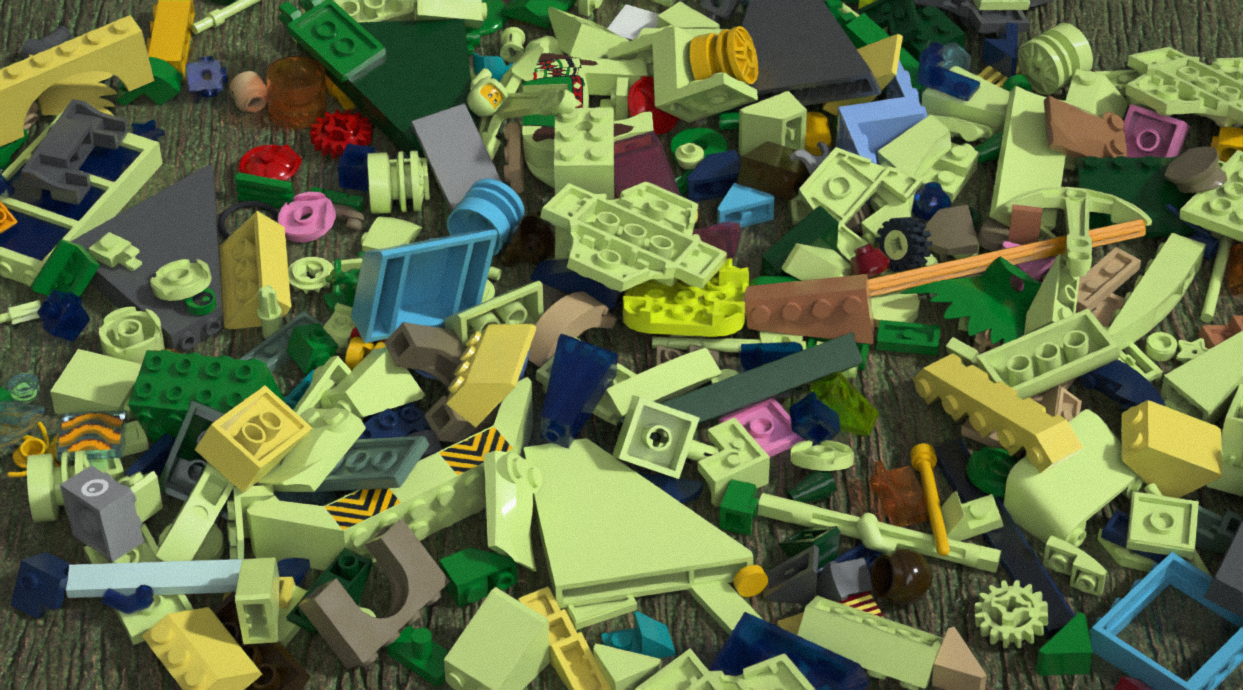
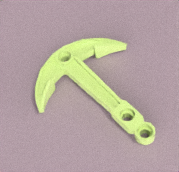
[478,42,577,160]
[1003,187,1152,276]

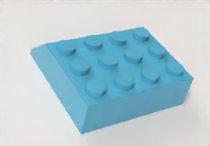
[351,230,498,343]

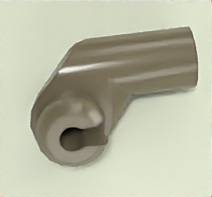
[333,204,364,231]

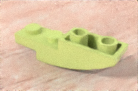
[154,462,234,562]

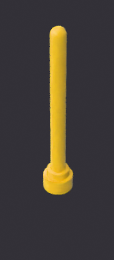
[910,443,950,556]

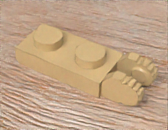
[504,122,525,193]

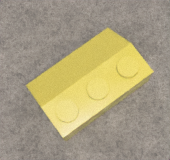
[142,607,262,690]

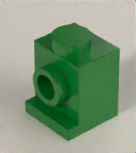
[719,479,760,536]

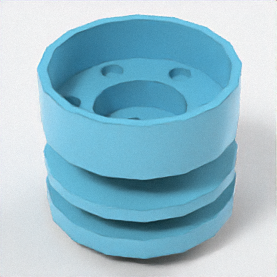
[447,178,524,256]

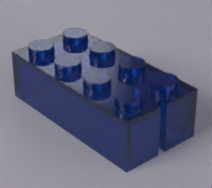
[709,612,870,690]

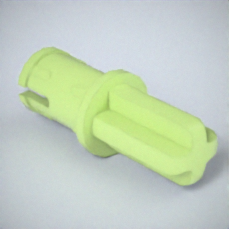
[257,285,282,339]

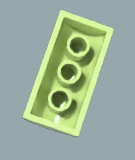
[977,308,1120,400]

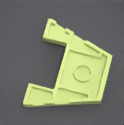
[798,147,923,265]

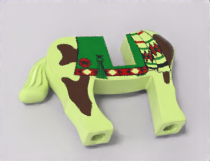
[518,53,654,188]

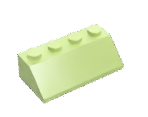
[794,596,944,690]

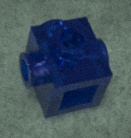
[186,56,228,98]
[37,289,90,342]

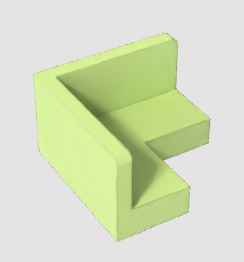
[698,417,770,507]

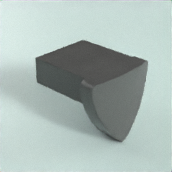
[816,558,873,601]

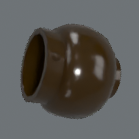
[871,549,933,605]

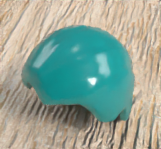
[472,53,514,82]

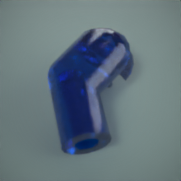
[102,585,154,614]

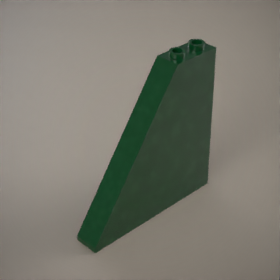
[297,19,476,169]

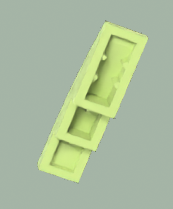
[604,347,722,418]

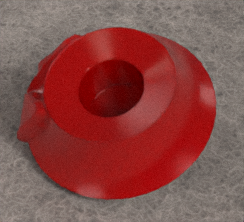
[628,76,678,134]
[238,144,302,188]

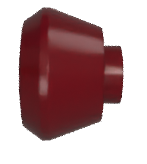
[851,244,890,278]

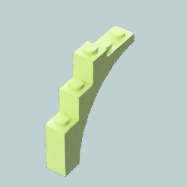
[861,114,952,267]

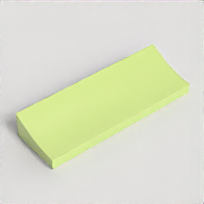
[989,86,1073,240]

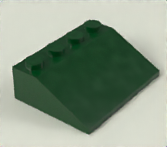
[1073,156,1201,237]

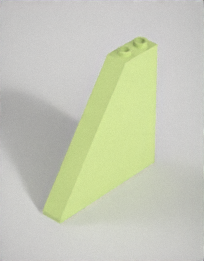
[524,438,753,609]

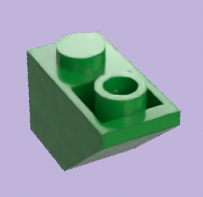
[439,548,518,608]

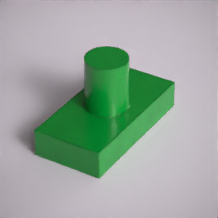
[386,626,449,687]

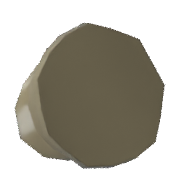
[1164,147,1227,193]

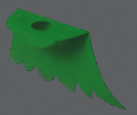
[900,256,1042,344]

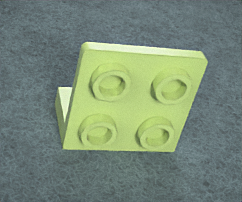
[227,485,274,559]

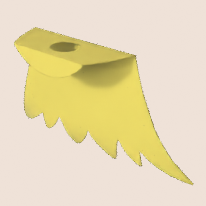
[29,54,117,116]

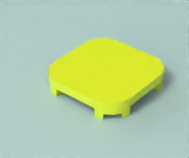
[623,258,749,337]

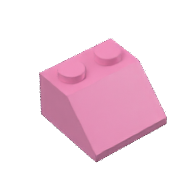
[1124,104,1190,157]

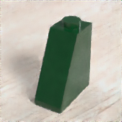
[760,206,839,277]

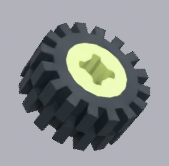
[875,217,932,272]

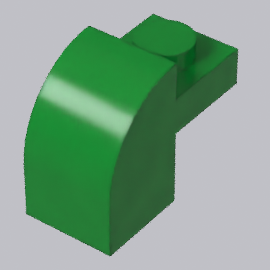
[116,57,182,106]

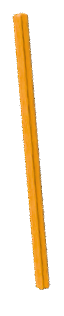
[868,219,1146,297]

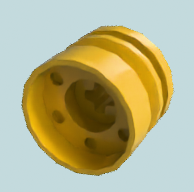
[690,26,758,85]

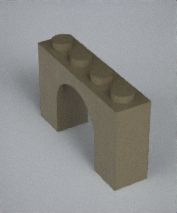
[384,322,499,443]
[298,519,450,669]

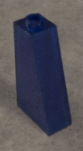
[540,333,618,449]

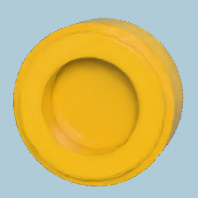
[733,565,768,597]

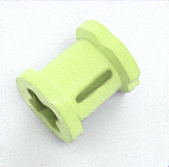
[500,27,525,63]

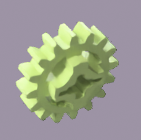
[975,580,1048,648]

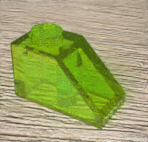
[803,372,879,436]

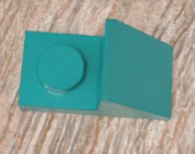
[601,611,675,659]

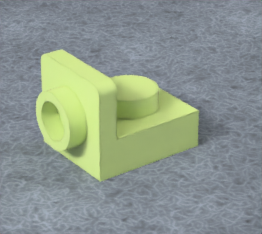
[600,77,629,121]

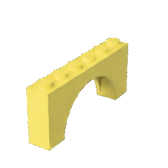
[0,15,154,147]

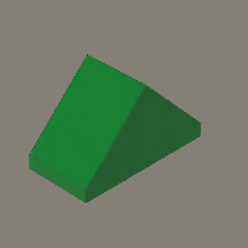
[1035,612,1093,676]

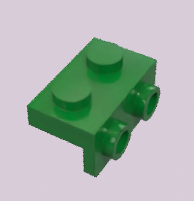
[30,239,100,314]

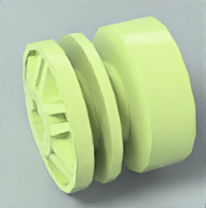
[1018,23,1093,95]
[368,151,425,214]
[27,450,90,523]

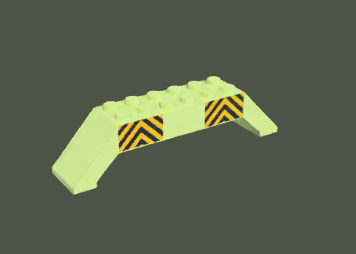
[246,377,533,571]

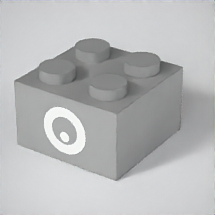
[60,465,144,562]

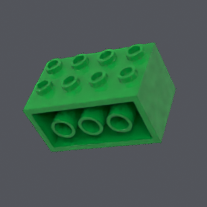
[128,349,286,443]

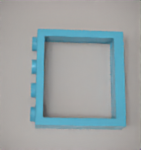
[1089,552,1243,690]

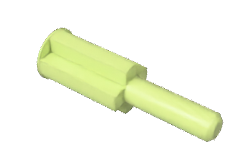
[0,300,44,325]

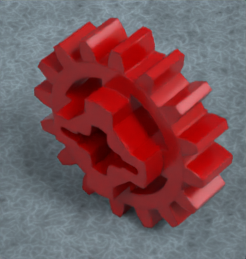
[310,109,372,159]

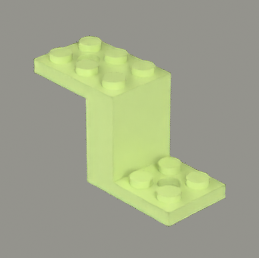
[608,25,758,123]
[554,107,614,259]

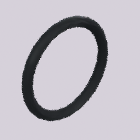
[218,201,278,239]

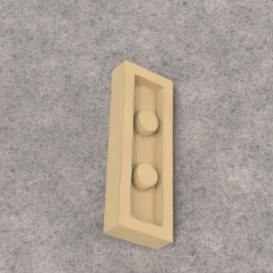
[1076,247,1141,312]

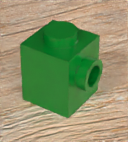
[286,323,338,373]

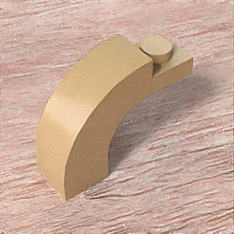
[529,292,617,367]

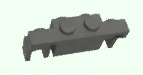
[21,99,129,205]

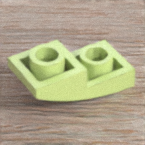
[1043,535,1107,597]

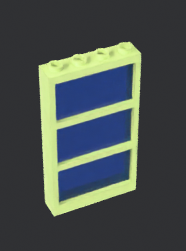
[0,111,162,286]

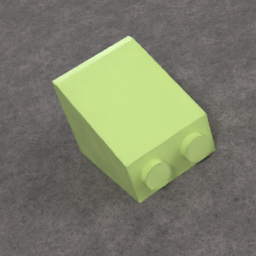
[444,587,550,690]

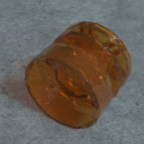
[266,55,326,129]

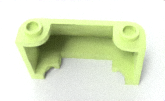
[1004,409,1148,547]

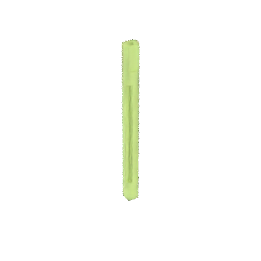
[758,493,1001,573]

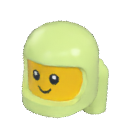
[467,68,508,117]

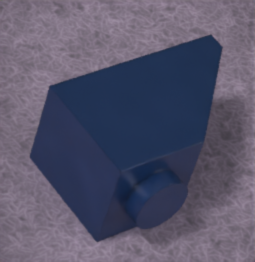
[687,150,741,202]

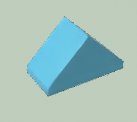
[717,183,774,234]

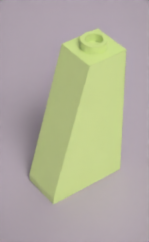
[921,65,1010,134]
[1160,331,1243,425]

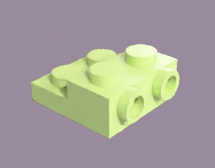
[918,142,979,202]

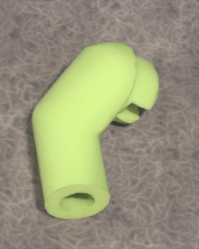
[857,513,897,555]

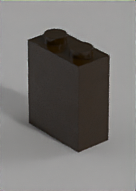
[737,141,815,200]

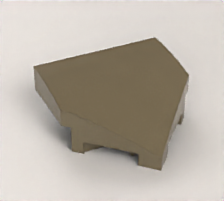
[923,205,978,262]

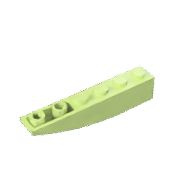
[1104,233,1206,351]

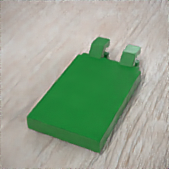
[279,0,386,83]

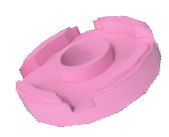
[278,192,336,243]

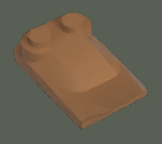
[1044,95,1127,159]

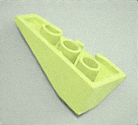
[1064,69,1129,170]

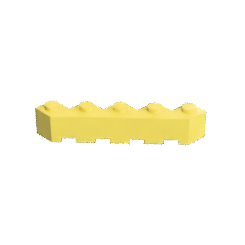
[913,353,1084,474]

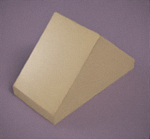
[932,627,987,690]

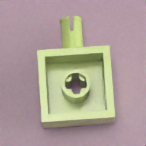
[612,395,719,479]

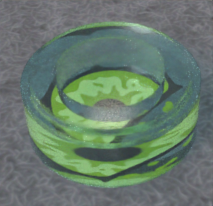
[8,373,41,403]

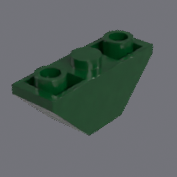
[286,548,373,634]

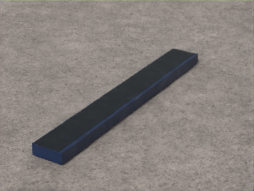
[933,439,1075,638]

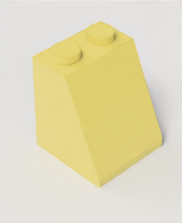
[1122,400,1223,498]

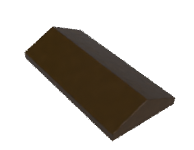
[212,591,311,690]

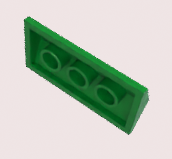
[501,0,577,29]

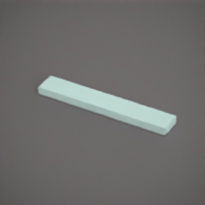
[66,559,242,598]

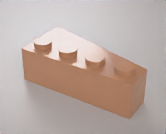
[744,274,875,344]

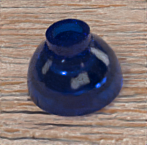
[912,182,952,221]

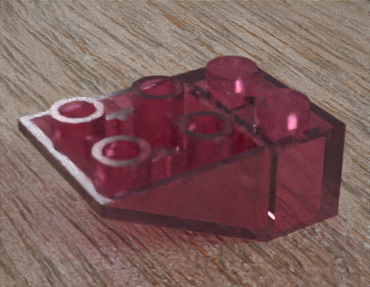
[614,131,681,198]

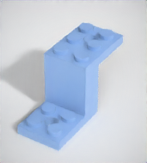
[836,60,927,205]

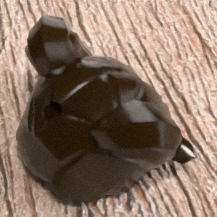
[499,211,555,267]

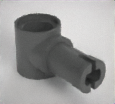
[21,26,71,60]

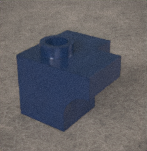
[11,552,71,618]

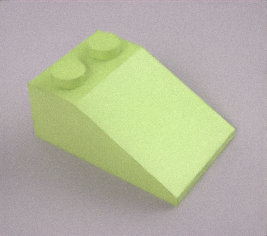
[548,6,629,59]

